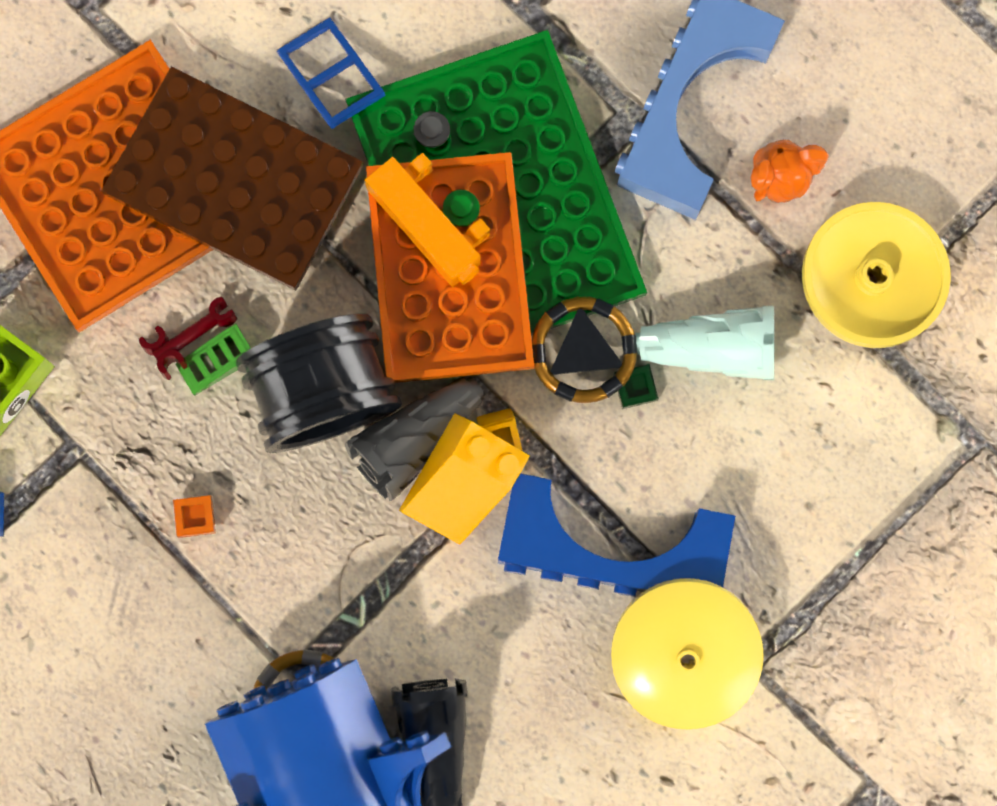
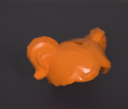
[751,139,829,203]

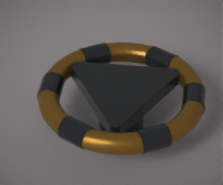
[531,297,638,403]

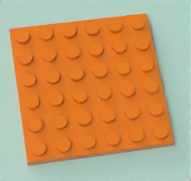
[0,39,213,333]

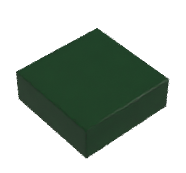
[613,364,658,409]

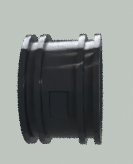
[236,313,402,453]

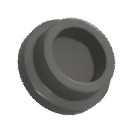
[414,111,450,148]

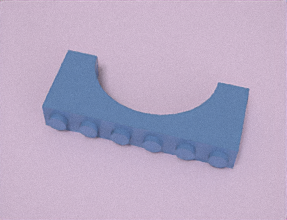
[615,0,785,220]

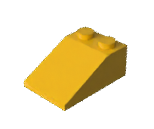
[399,413,530,545]

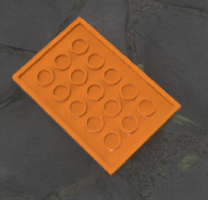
[366,152,534,383]

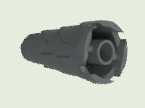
[345,377,483,501]

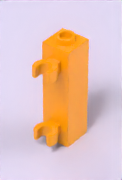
[365,153,491,288]

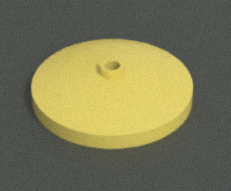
[802,202,951,348]
[611,578,763,729]

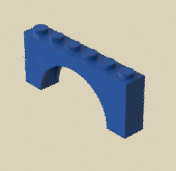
[498,474,736,597]

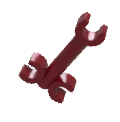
[139,297,237,380]

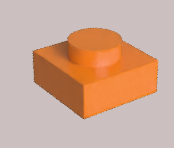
[173,495,216,538]

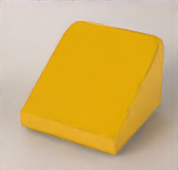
[476,408,522,450]

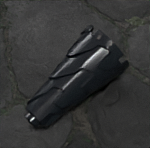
[391,679,468,806]

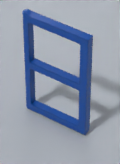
[277,17,385,129]

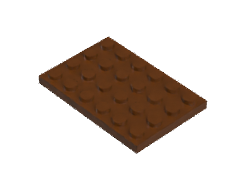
[101,66,364,291]

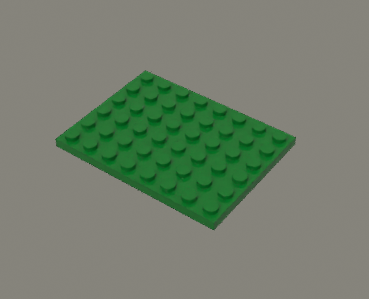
[345,30,647,336]

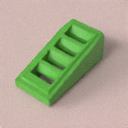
[175,324,251,396]

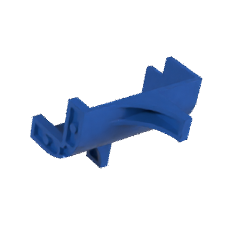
[204,658,451,806]

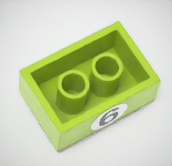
[0,325,55,436]

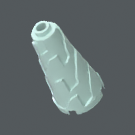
[635,306,774,380]

